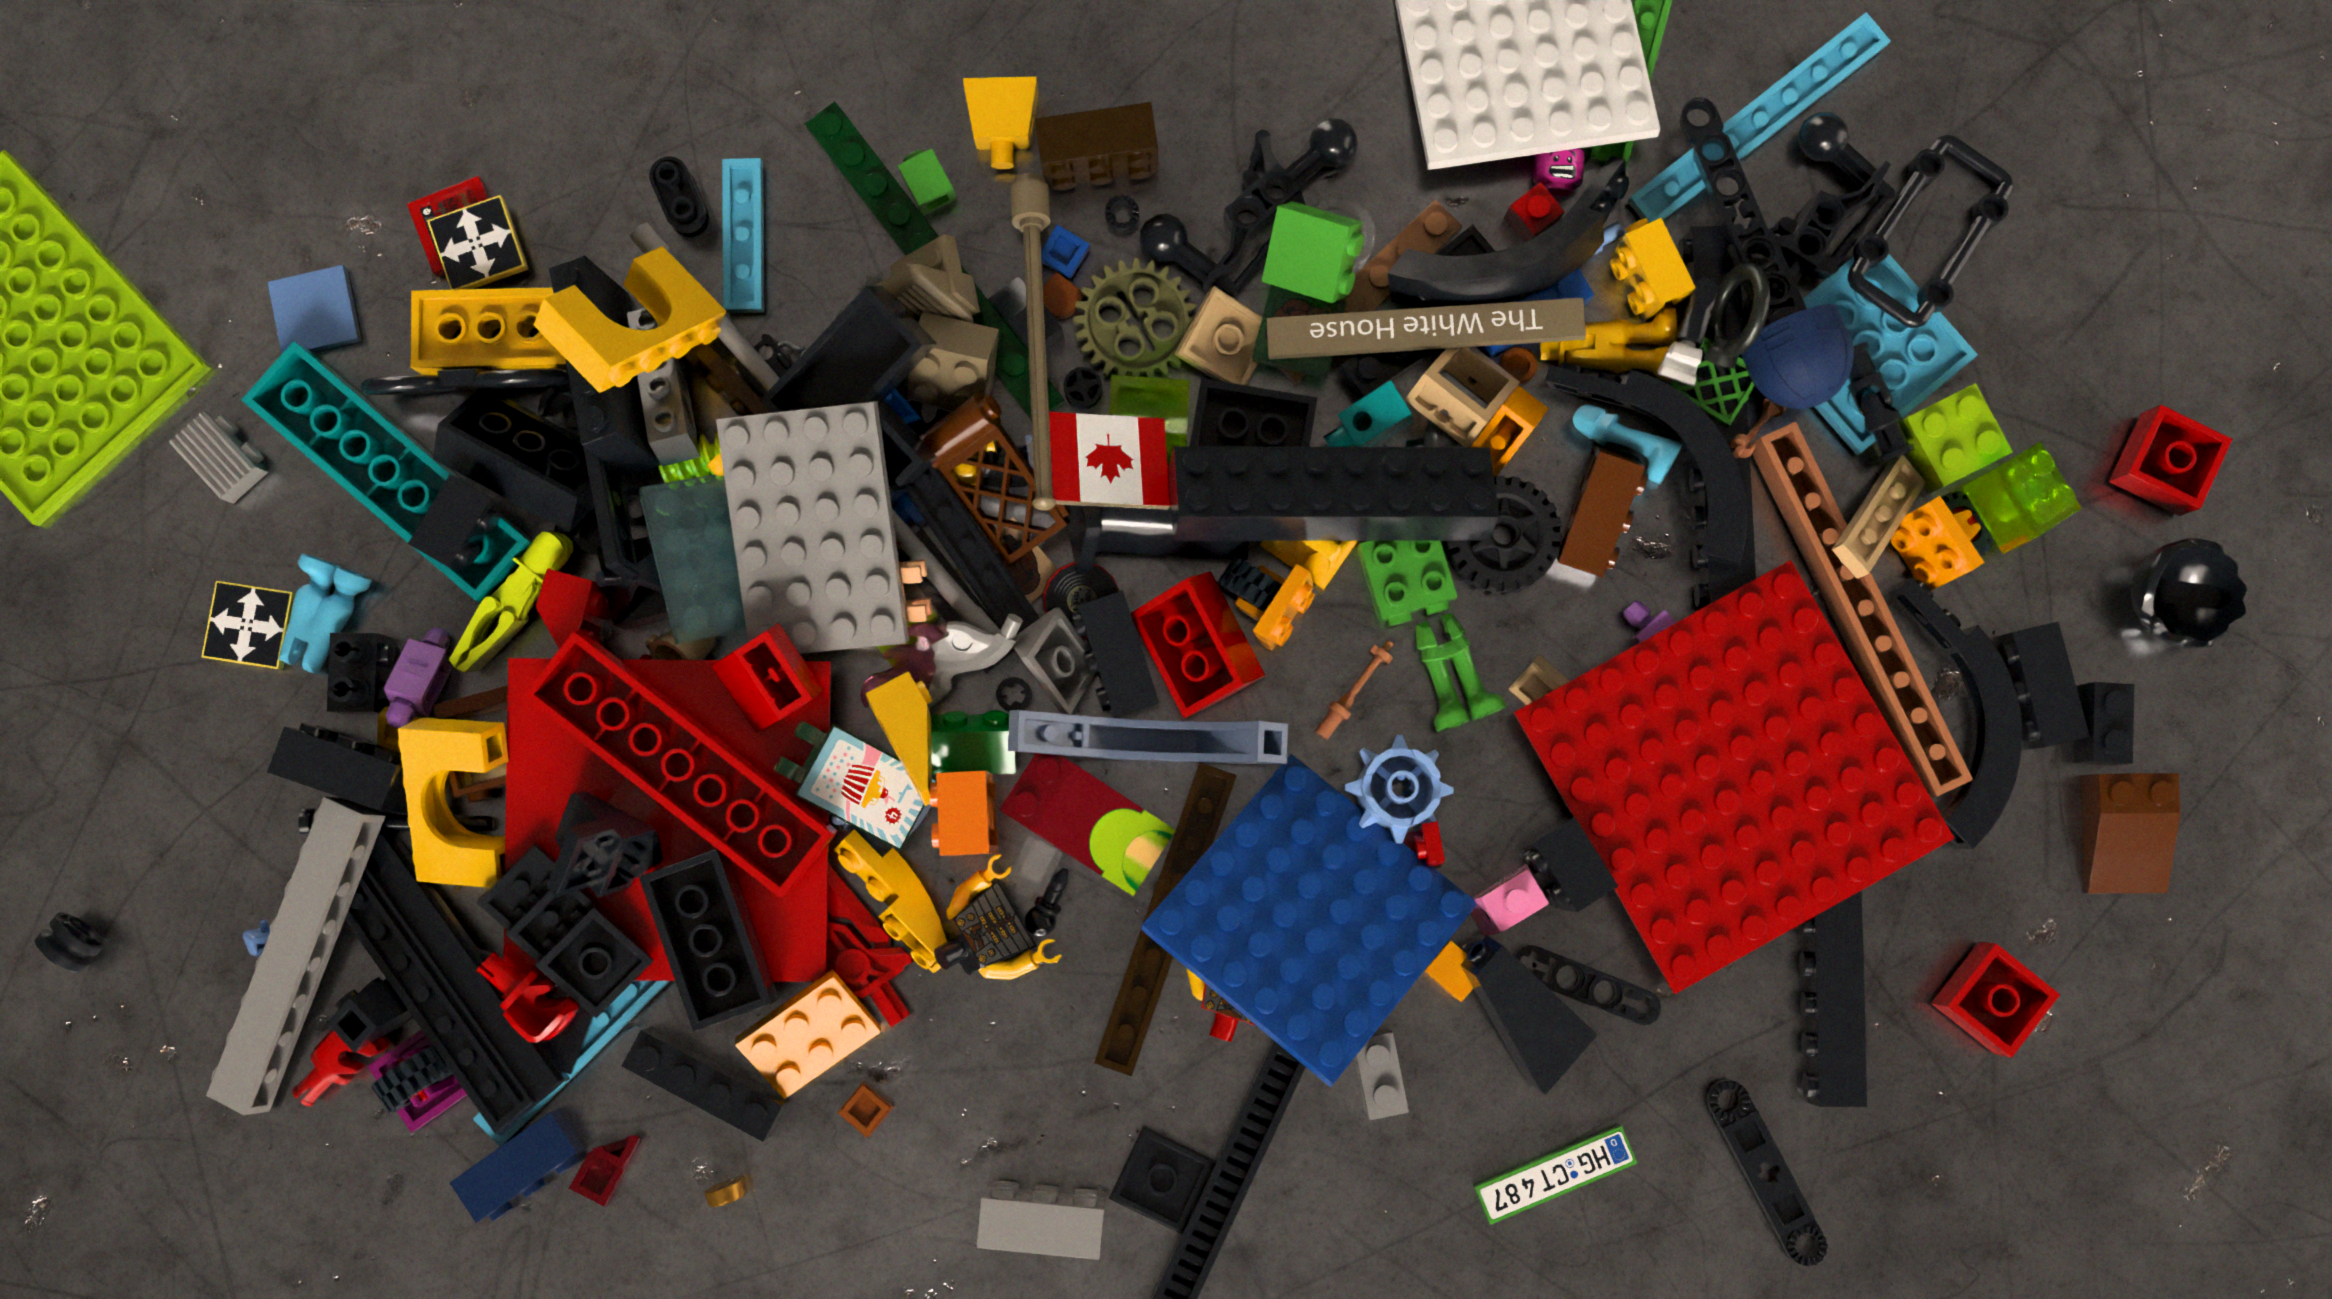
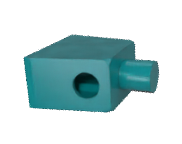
[1323,380,1415,447]

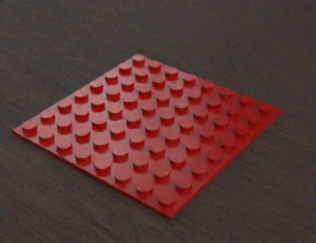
[1514,560,1954,994]
[503,658,831,982]

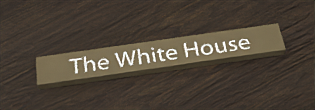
[1267,298,1586,360]

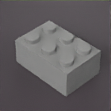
[976,1181,1106,1260]

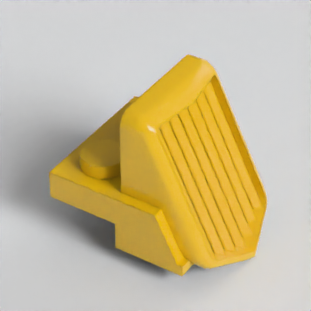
[1260,541,1358,590]

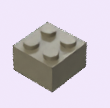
[907,312,999,410]

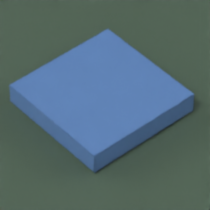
[267,265,362,354]

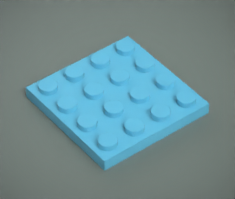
[1803,253,1978,455]

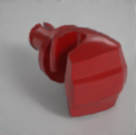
[476,951,579,1042]
[291,1029,392,1107]

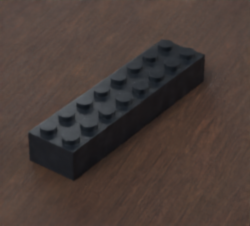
[1168,446,1500,541]

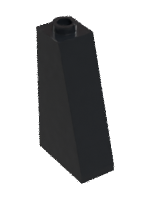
[1461,935,1597,1095]

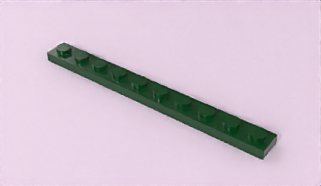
[804,101,1065,421]

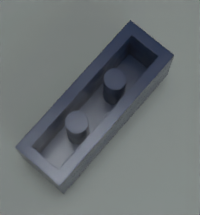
[450,1108,587,1223]

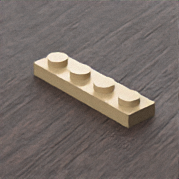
[1832,455,1927,579]

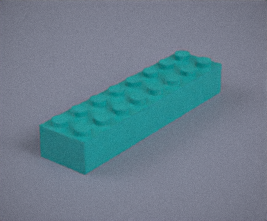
[241,341,533,603]

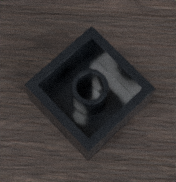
[1521,817,1618,912]

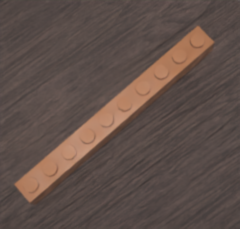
[1752,421,1973,797]

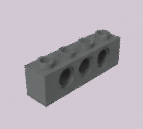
[627,308,701,467]

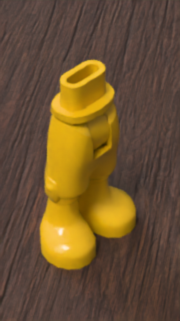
[1540,308,1677,381]

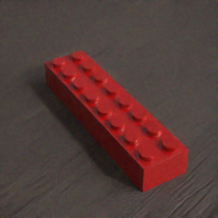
[522,631,838,899]

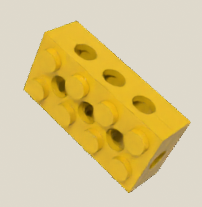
[410,287,568,375]

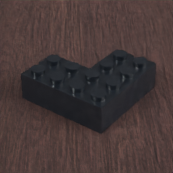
[760,286,938,506]

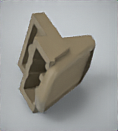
[874,234,980,323]

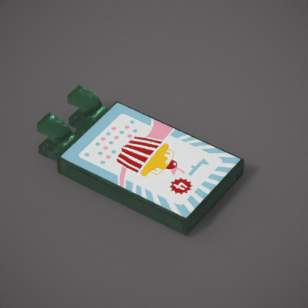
[773,720,937,851]

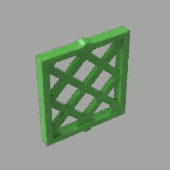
[1670,337,1755,427]

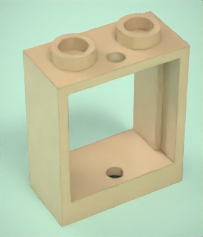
[1405,347,1520,447]

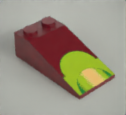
[999,753,1176,896]

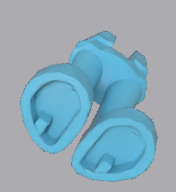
[1572,404,1682,485]

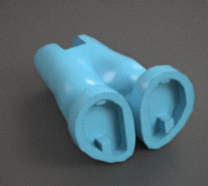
[279,553,372,674]

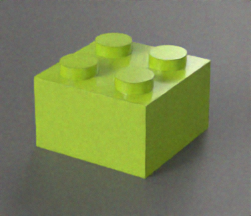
[1899,383,2013,494]

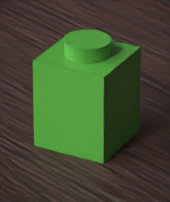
[898,148,956,216]

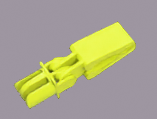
[449,532,573,673]

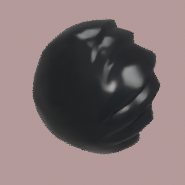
[2131,538,2248,648]

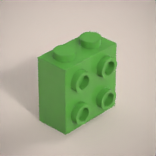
[1262,201,1364,303]
[1356,541,1458,626]

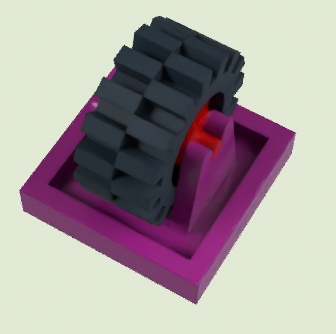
[367,1029,467,1133]

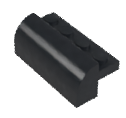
[1096,468,1249,560]

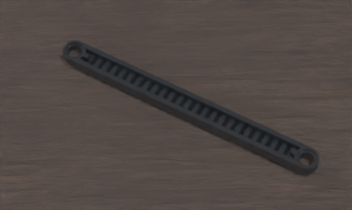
[1150,1039,1306,1299]

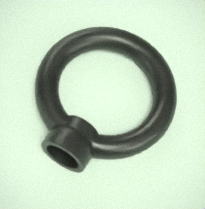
[1704,263,1770,368]

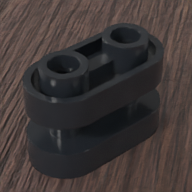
[649,156,713,242]

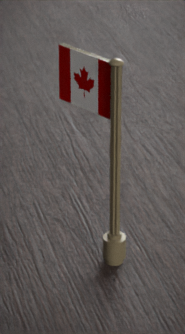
[1010,173,1170,511]

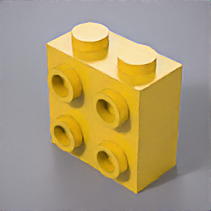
[1610,218,1696,323]

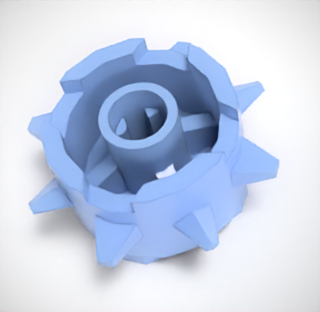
[1345,735,1453,844]

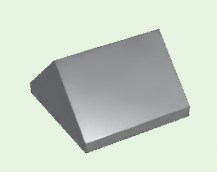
[1013,607,1097,715]

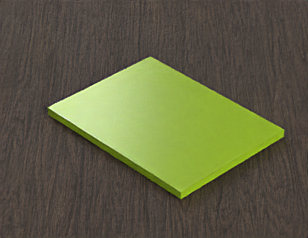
[0,150,212,526]

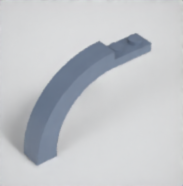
[1008,710,1288,764]

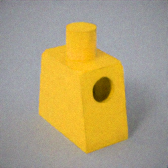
[963,76,1039,169]

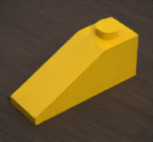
[865,671,933,806]

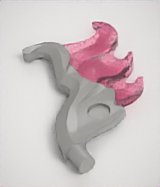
[860,614,1023,709]

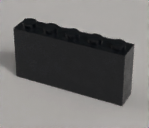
[549,255,661,477]

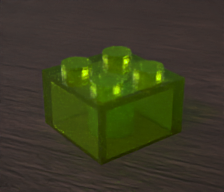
[1962,441,2082,554]

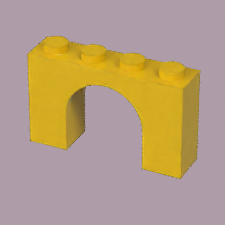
[534,246,726,393]
[398,718,509,888]

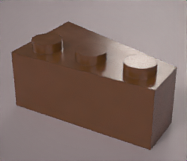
[1557,442,1648,578]

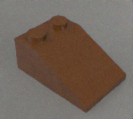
[2080,773,2181,894]

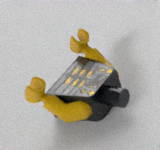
[934,854,1062,980]

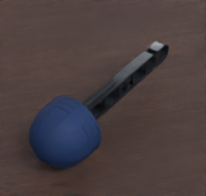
[1679,97,1854,409]

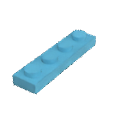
[722,158,764,313]

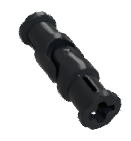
[1847,341,1915,463]

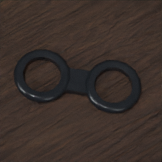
[361,368,569,395]

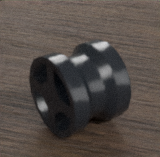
[1063,367,1103,411]

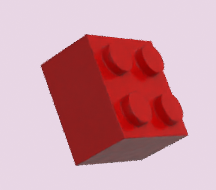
[2109,404,2233,516]
[1931,942,2060,1058]

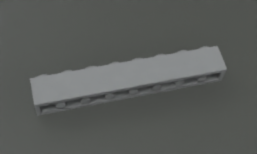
[206,797,385,1115]

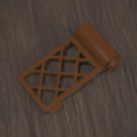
[919,393,1071,565]

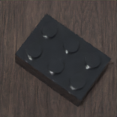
[1190,378,1318,447]
[267,723,408,813]

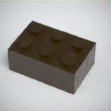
[1035,102,1159,190]

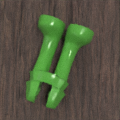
[1416,613,1507,732]

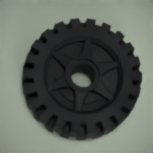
[1443,476,1562,594]

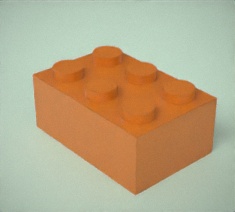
[930,771,999,856]

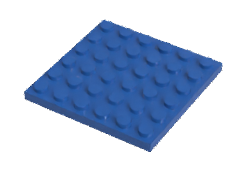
[1141,754,1477,1087]

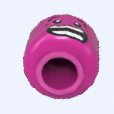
[1533,148,1585,197]

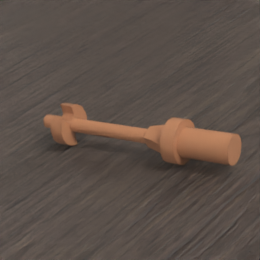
[1730,398,1787,458]
[1315,640,1394,740]

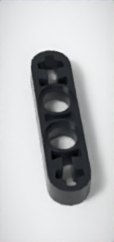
[1513,945,1661,1026]

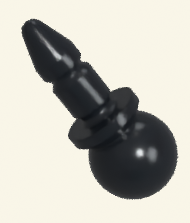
[1025,868,1068,937]

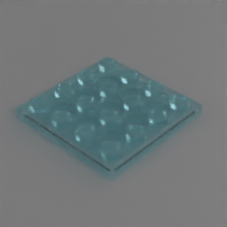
[638,474,746,645]

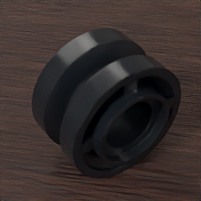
[34,912,105,973]

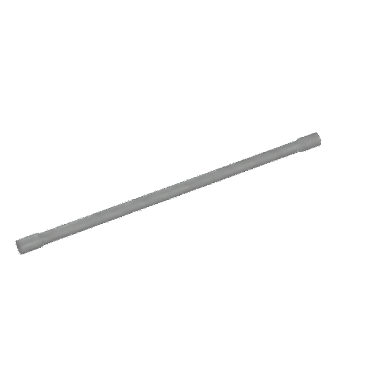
[630,222,999,632]

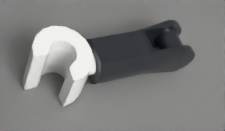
[1658,278,1718,386]

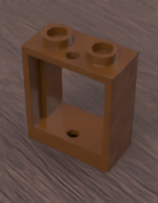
[433,685,508,803]

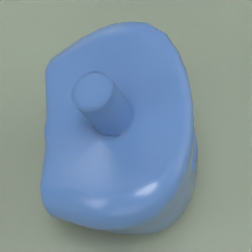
[243,919,270,956]

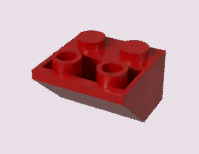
[536,568,611,649]
[711,622,823,733]

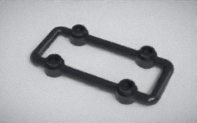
[1847,135,2013,328]

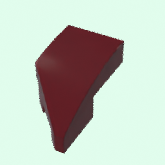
[568,1135,641,1208]

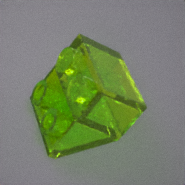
[1109,375,1190,465]

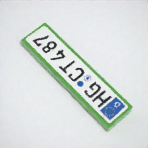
[1473,1124,1637,1225]

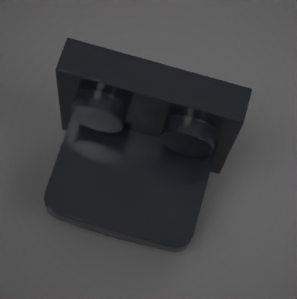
[547,791,663,898]

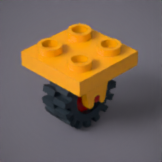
[1891,491,1996,591]
[1217,557,1315,652]

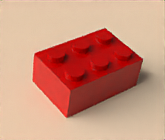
[1131,571,1266,718]

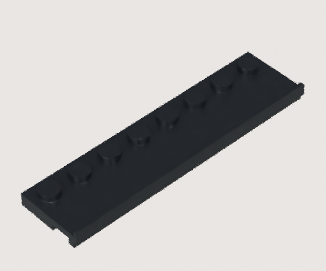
[345,831,570,1134]

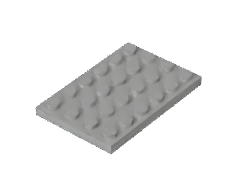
[716,401,909,653]

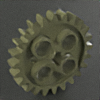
[1073,258,1197,386]

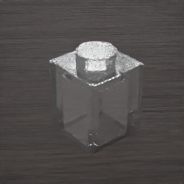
[1007,835,1065,899]

